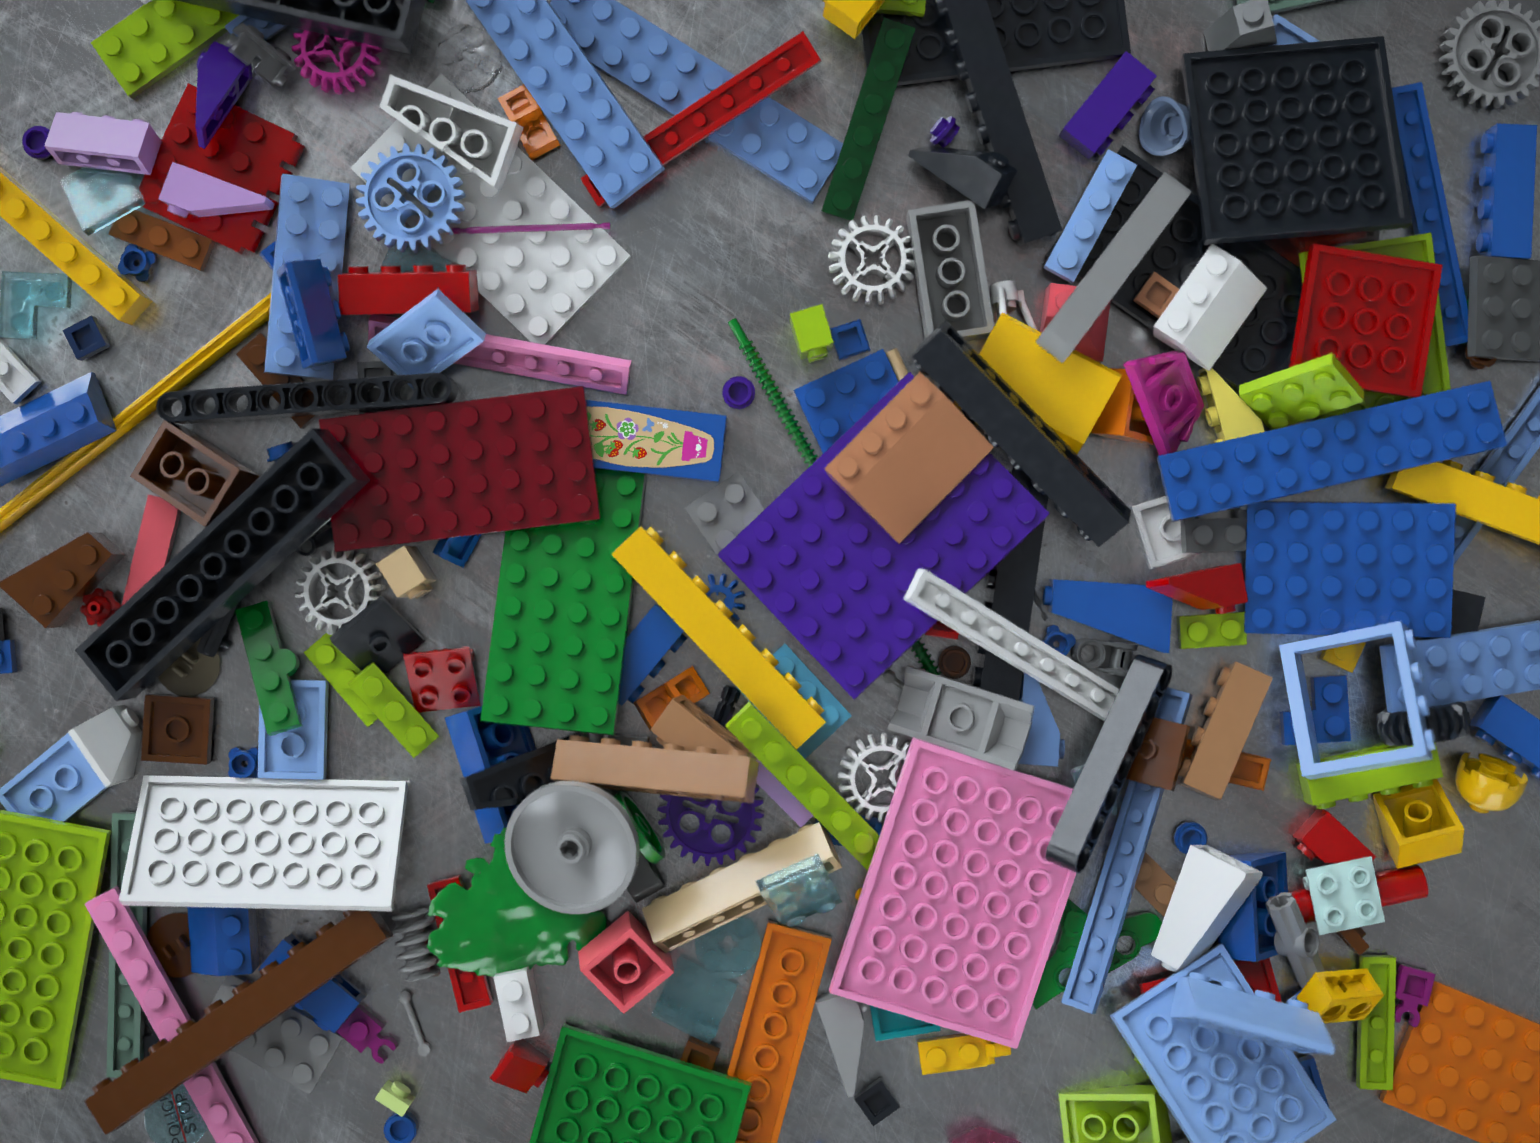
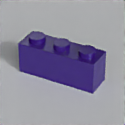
[1059,51,1157,160]

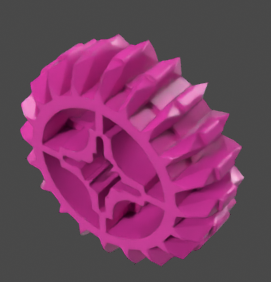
[291,30,383,95]

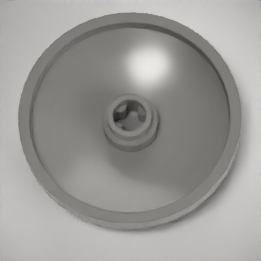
[505,781,640,914]

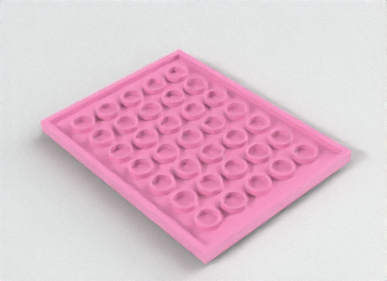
[828,737,1076,1049]

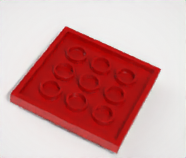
[1289,244,1443,398]

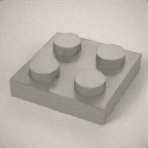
[685,471,765,562]

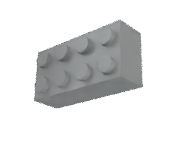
[906,200,994,341]

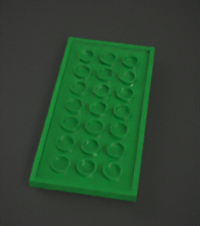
[480,468,646,736]

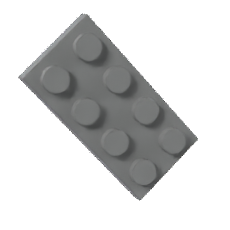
[203,975,343,1095]

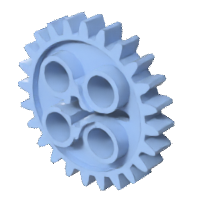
[355,143,466,253]

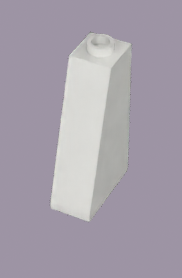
[1151,845,1263,972]

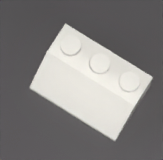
[1153,244,1267,371]

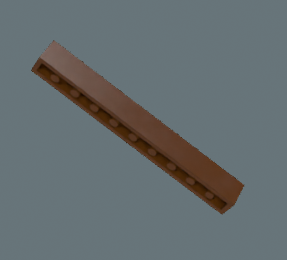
[84,910,394,1135]

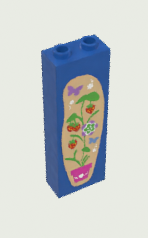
[586,400,727,483]

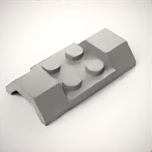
[888,666,1035,771]

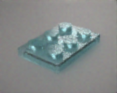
[756,854,842,927]

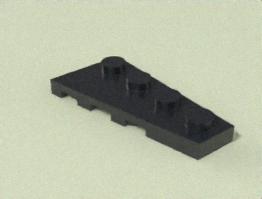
[460,732,581,810]

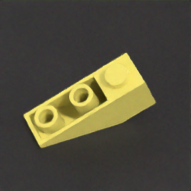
[1196,368,1265,443]

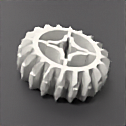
[828,215,915,305]
[295,547,386,635]
[838,732,911,822]

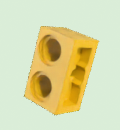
[1297,968,1384,1023]

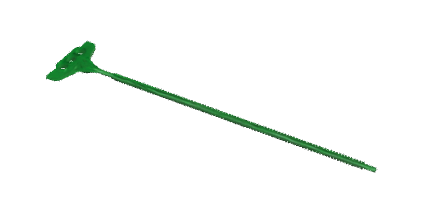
[728,318,1162,1010]

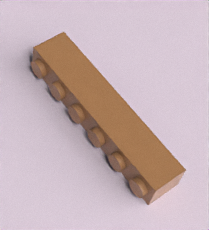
[551,735,759,803]

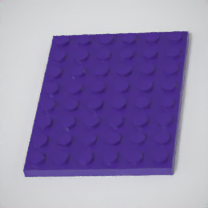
[717,372,1050,700]

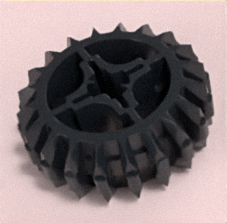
[1376,702,1471,746]

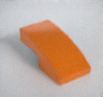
[498,84,560,160]
[633,666,710,730]

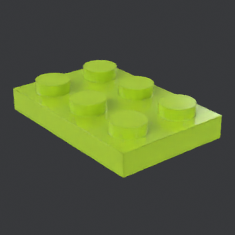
[1239,353,1364,430]

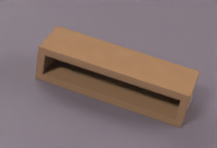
[1178,661,1273,801]

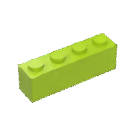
[1296,743,1443,809]

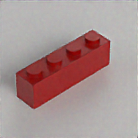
[337,264,479,315]

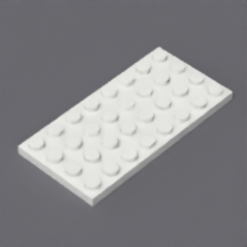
[351,74,631,345]
[119,775,408,911]

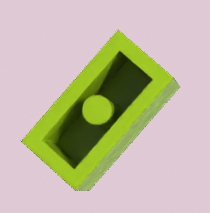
[789,304,834,363]

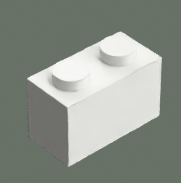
[494,967,544,1042]

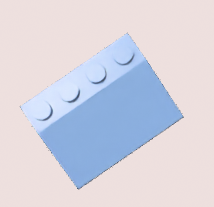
[1170,972,1335,1054]

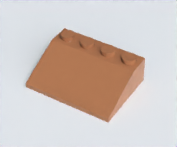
[824,372,994,544]

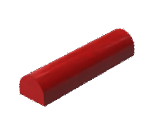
[1288,864,1428,924]

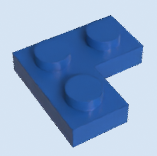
[1280,675,1351,745]

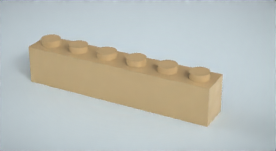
[642,822,842,953]

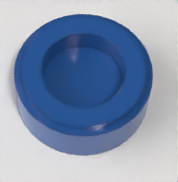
[384,1111,419,1143]

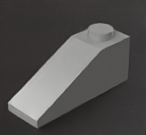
[816,992,868,1098]

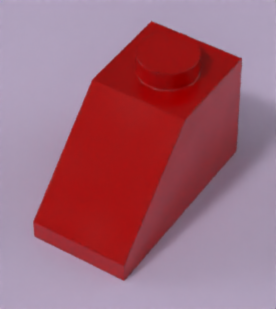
[1292,809,1377,863]
[490,1039,550,1093]

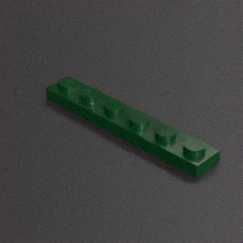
[821,18,915,221]

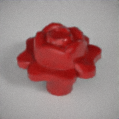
[80,588,121,627]

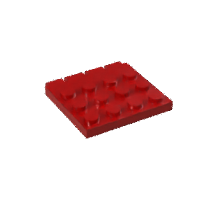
[132,83,305,254]

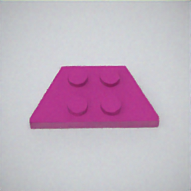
[1123,350,1204,456]

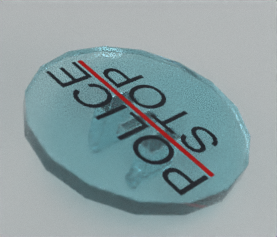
[144,1084,208,1143]

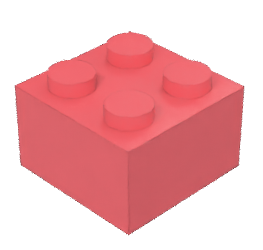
[578,911,675,1014]

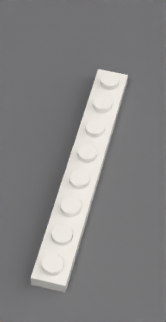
[904,569,1120,721]

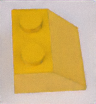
[1373,779,1465,869]

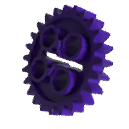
[657,786,764,866]

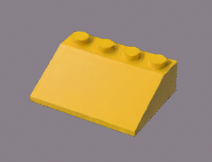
[953,312,1122,454]

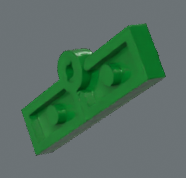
[235,600,303,736]

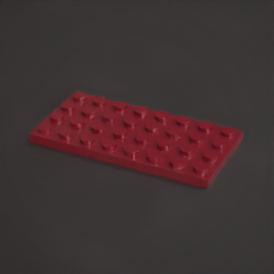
[319,386,601,552]

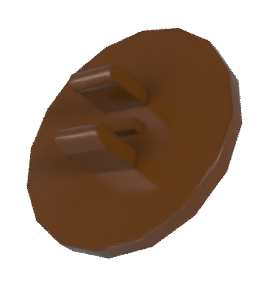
[146,912,194,977]

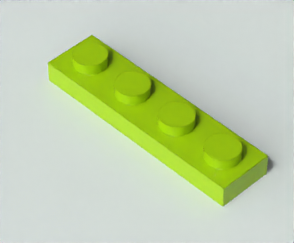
[1356,954,1396,1090]

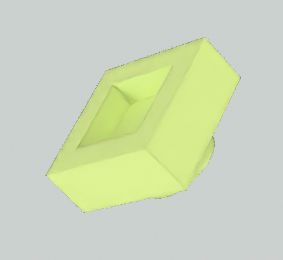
[375,1079,416,1117]

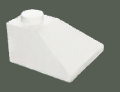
[68,705,142,788]

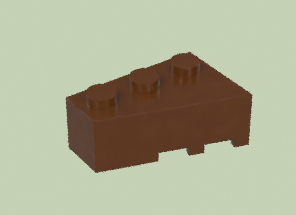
[0,532,126,628]

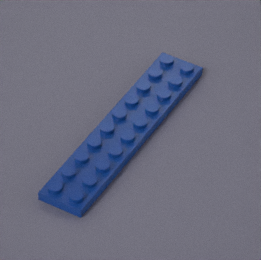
[1157,381,1507,522]

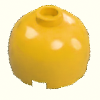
[1455,752,1528,814]

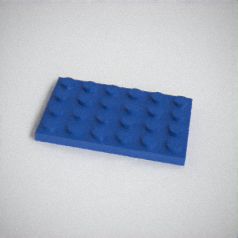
[1244,501,1456,638]

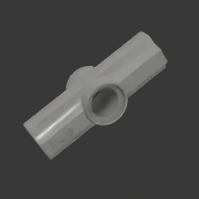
[1265,892,1325,989]

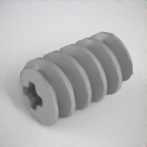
[392,908,441,981]

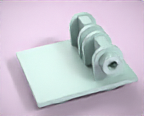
[1303,856,1385,935]

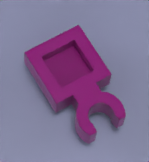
[1395,964,1436,1027]
[336,1004,398,1064]

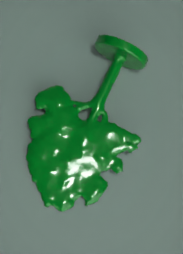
[427,791,666,977]

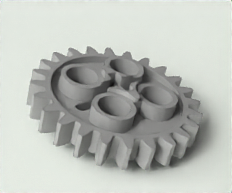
[1439,0,1540,109]

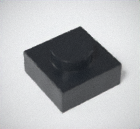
[854,1077,900,1126]

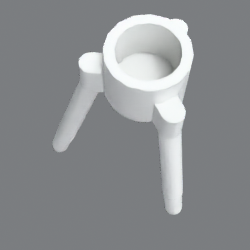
[990,280,1037,330]

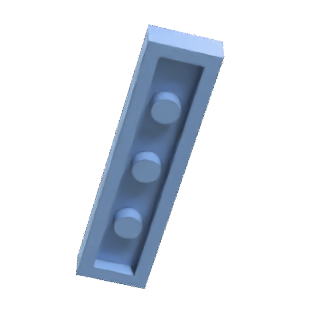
[1043,149,1137,284]

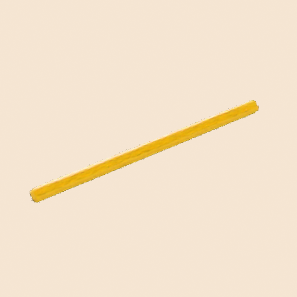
[0,293,271,533]

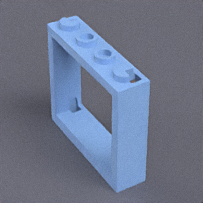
[1279,621,1435,780]

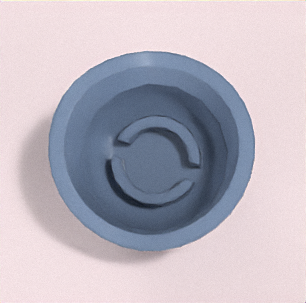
[1139,96,1191,156]

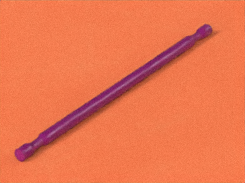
[451,222,611,234]

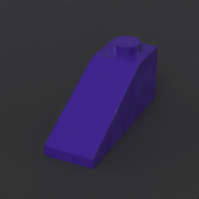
[195,41,253,149]

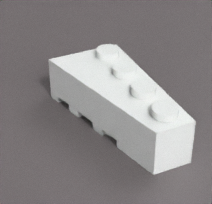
[380,75,524,190]

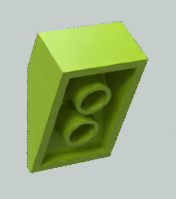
[1059,1085,1172,1143]

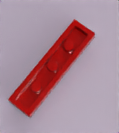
[427,875,493,1013]

